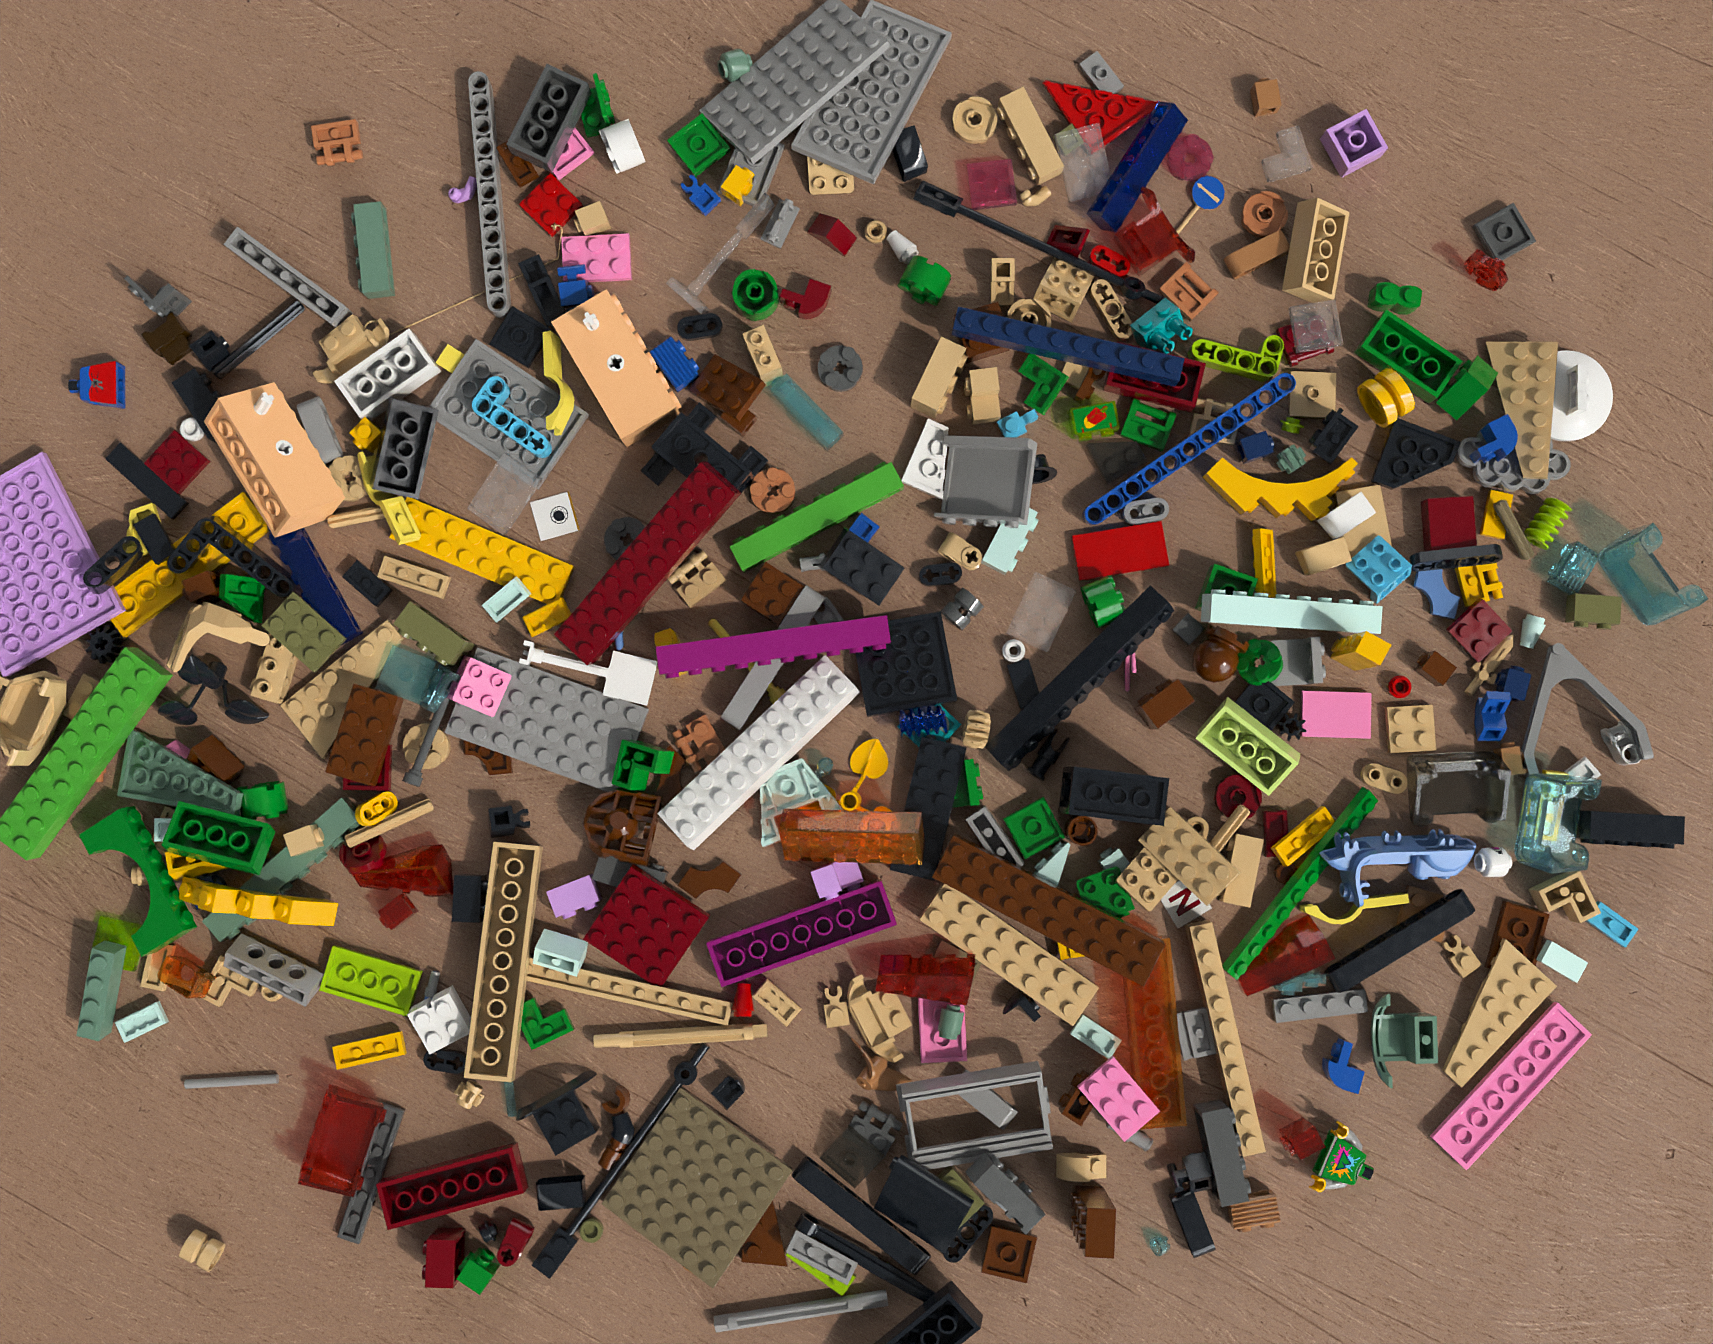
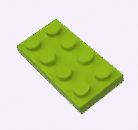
[319,945,423,1016]

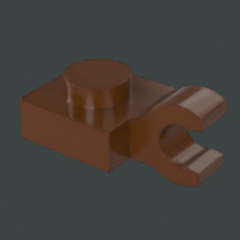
[1073,367,1106,404]

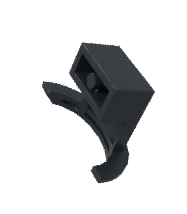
[516,1071,600,1156]

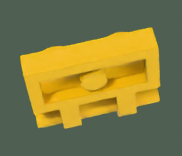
[1455,562,1503,607]

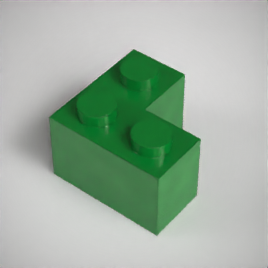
[1436,355,1498,421]
[611,739,674,790]

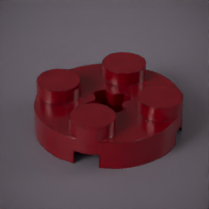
[1214,774,1262,820]
[339,835,387,874]

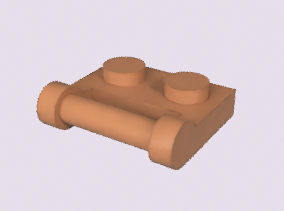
[1158,262,1219,322]

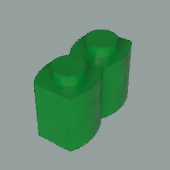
[1367,282,1422,315]

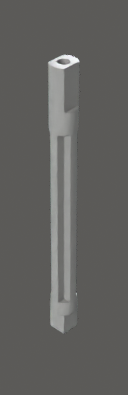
[714,1289,888,1333]

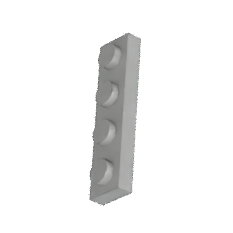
[1271,988,1368,1023]

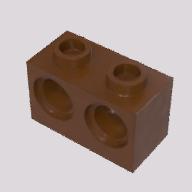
[182,570,222,605]

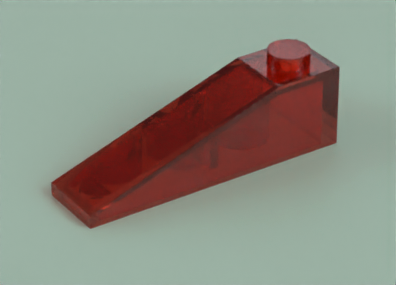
[352,844,453,897]
[1238,915,1336,996]

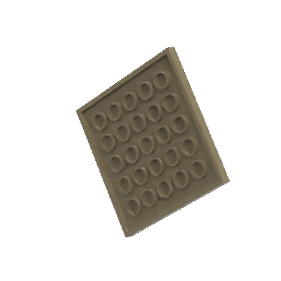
[602,1087,794,1288]

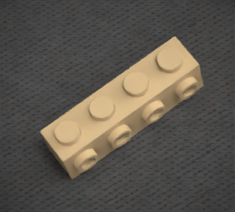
[996,87,1064,185]
[250,634,298,704]

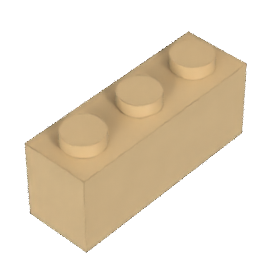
[1218,833,1264,908]

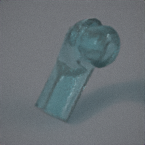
[814,757,833,780]

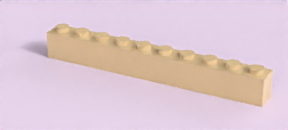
[1185,920,1266,1157]

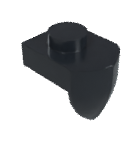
[1002,990,1041,1022]
[711,1075,745,1111]

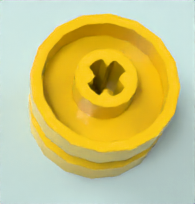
[1357,368,1415,428]

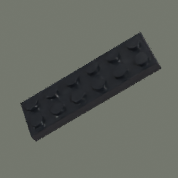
[890,736,967,881]

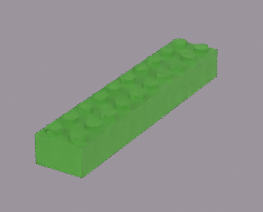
[0,647,173,860]

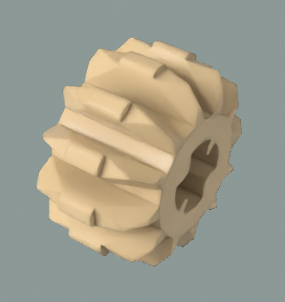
[962,710,991,749]

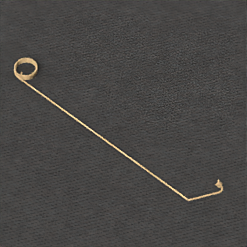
[364,223,563,336]

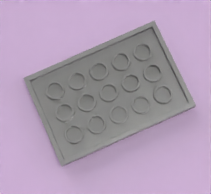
[430,339,589,490]

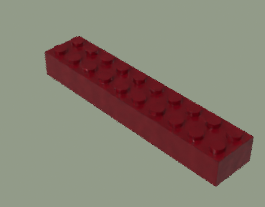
[554,462,741,666]

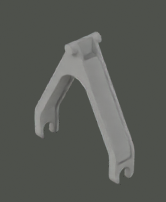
[1521,643,1654,787]

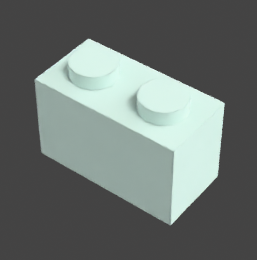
[533,929,588,977]

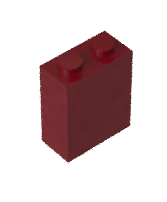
[1421,496,1477,552]

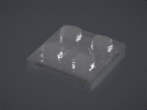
[1288,300,1343,353]

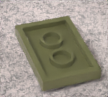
[262,592,347,672]

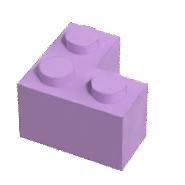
[810,854,864,901]

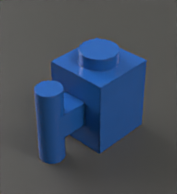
[557,264,594,307]

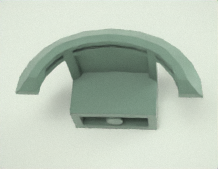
[1371,994,1438,1088]

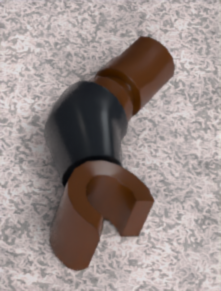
[598,1086,634,1170]

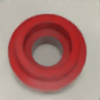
[1388,676,1412,698]

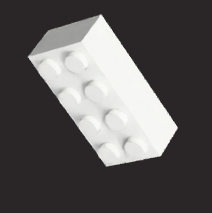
[334,329,441,420]

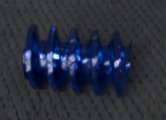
[899,705,948,739]

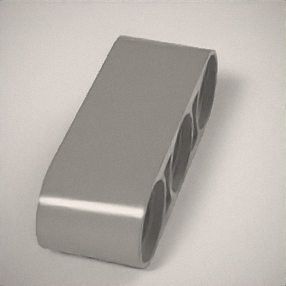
[297,396,343,464]
[958,1069,1018,1130]

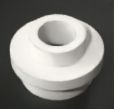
[1002,639,1025,662]

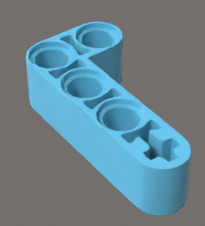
[472,376,552,458]

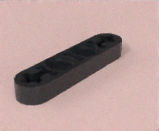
[1409,544,1503,572]

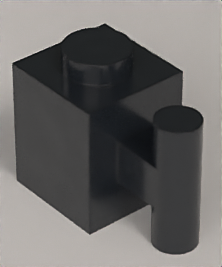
[1167,1152,1213,1193]

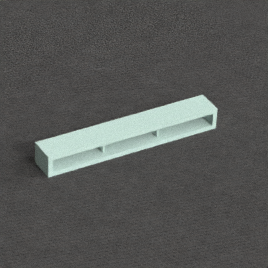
[1201,589,1383,634]

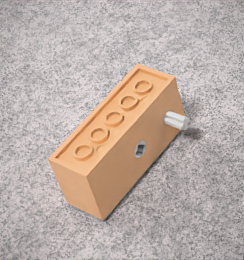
[551,289,681,447]
[204,382,345,538]

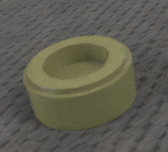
[579,1217,604,1243]

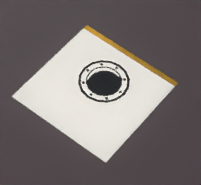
[530,491,580,541]

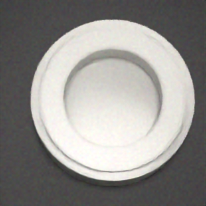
[180,418,204,441]

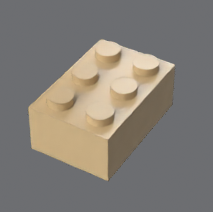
[911,337,968,419]

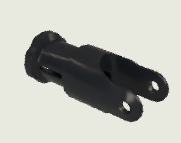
[1026,728,1070,781]

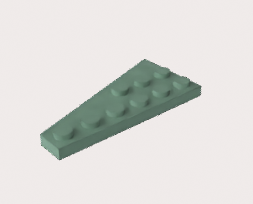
[117,729,243,816]

